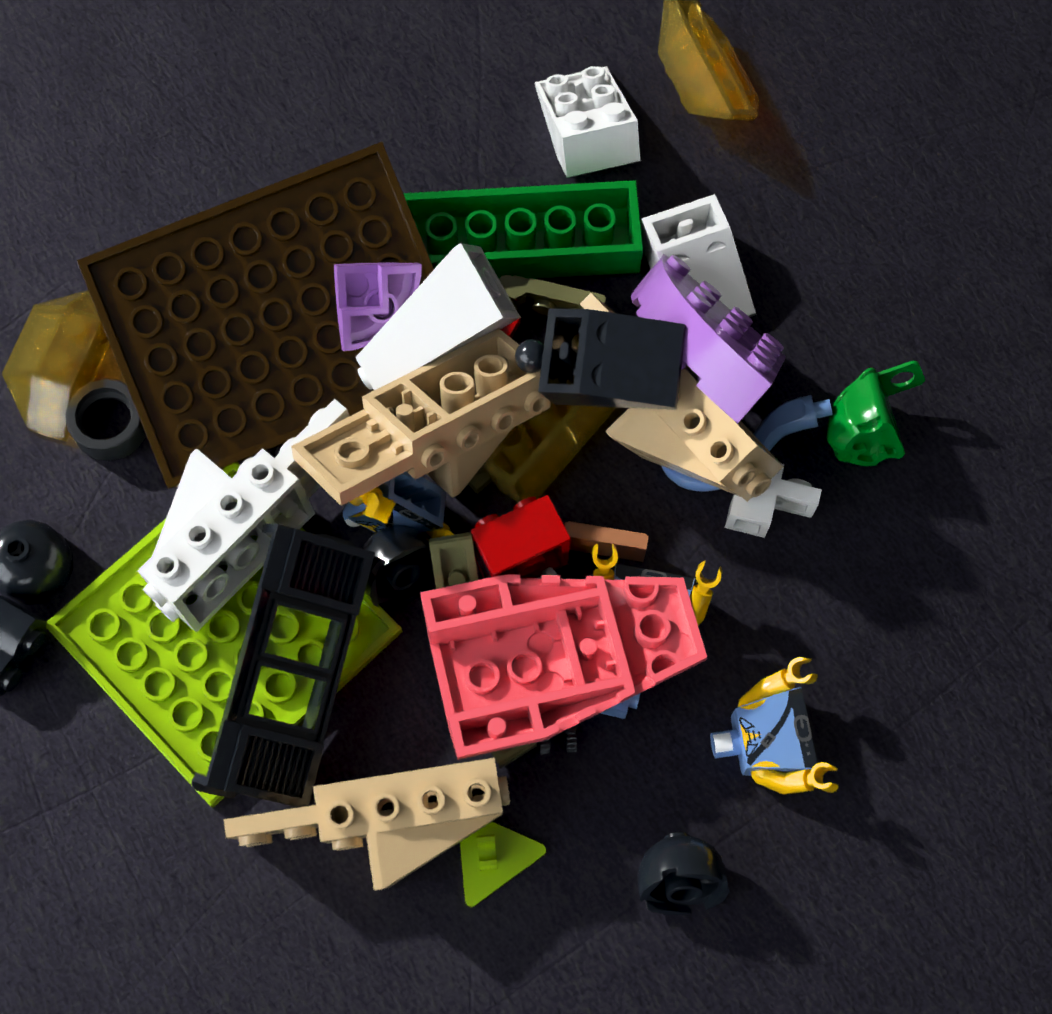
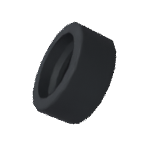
[65,379,146,461]

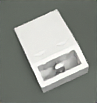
[535,66,640,178]
[640,194,756,317]

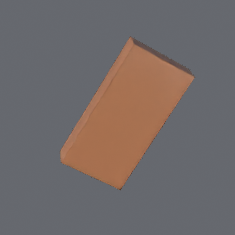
[565,521,648,562]

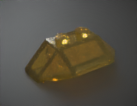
[658,0,759,121]
[2,290,110,442]

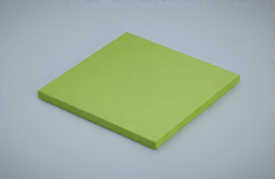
[46,463,403,808]

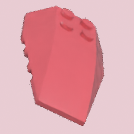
[420,574,707,760]

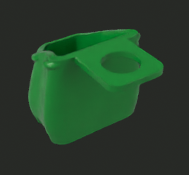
[827,361,925,466]

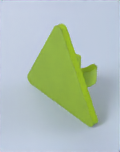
[460,822,546,907]

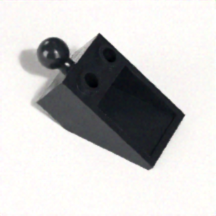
[515,308,686,410]

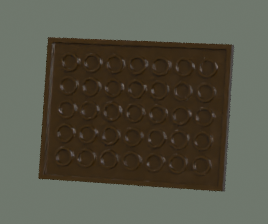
[76,142,434,489]

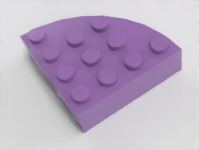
[631,254,786,423]

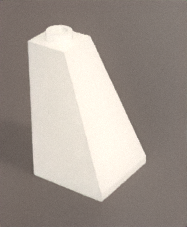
[355,243,521,390]

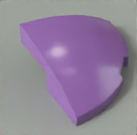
[334,263,422,351]

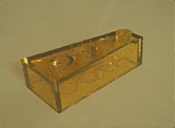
[484,342,617,502]

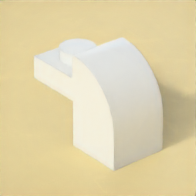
[725,464,822,538]

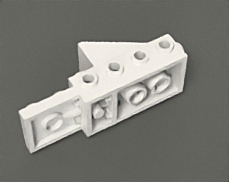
[138,399,350,633]

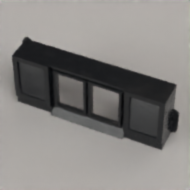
[191,524,375,807]

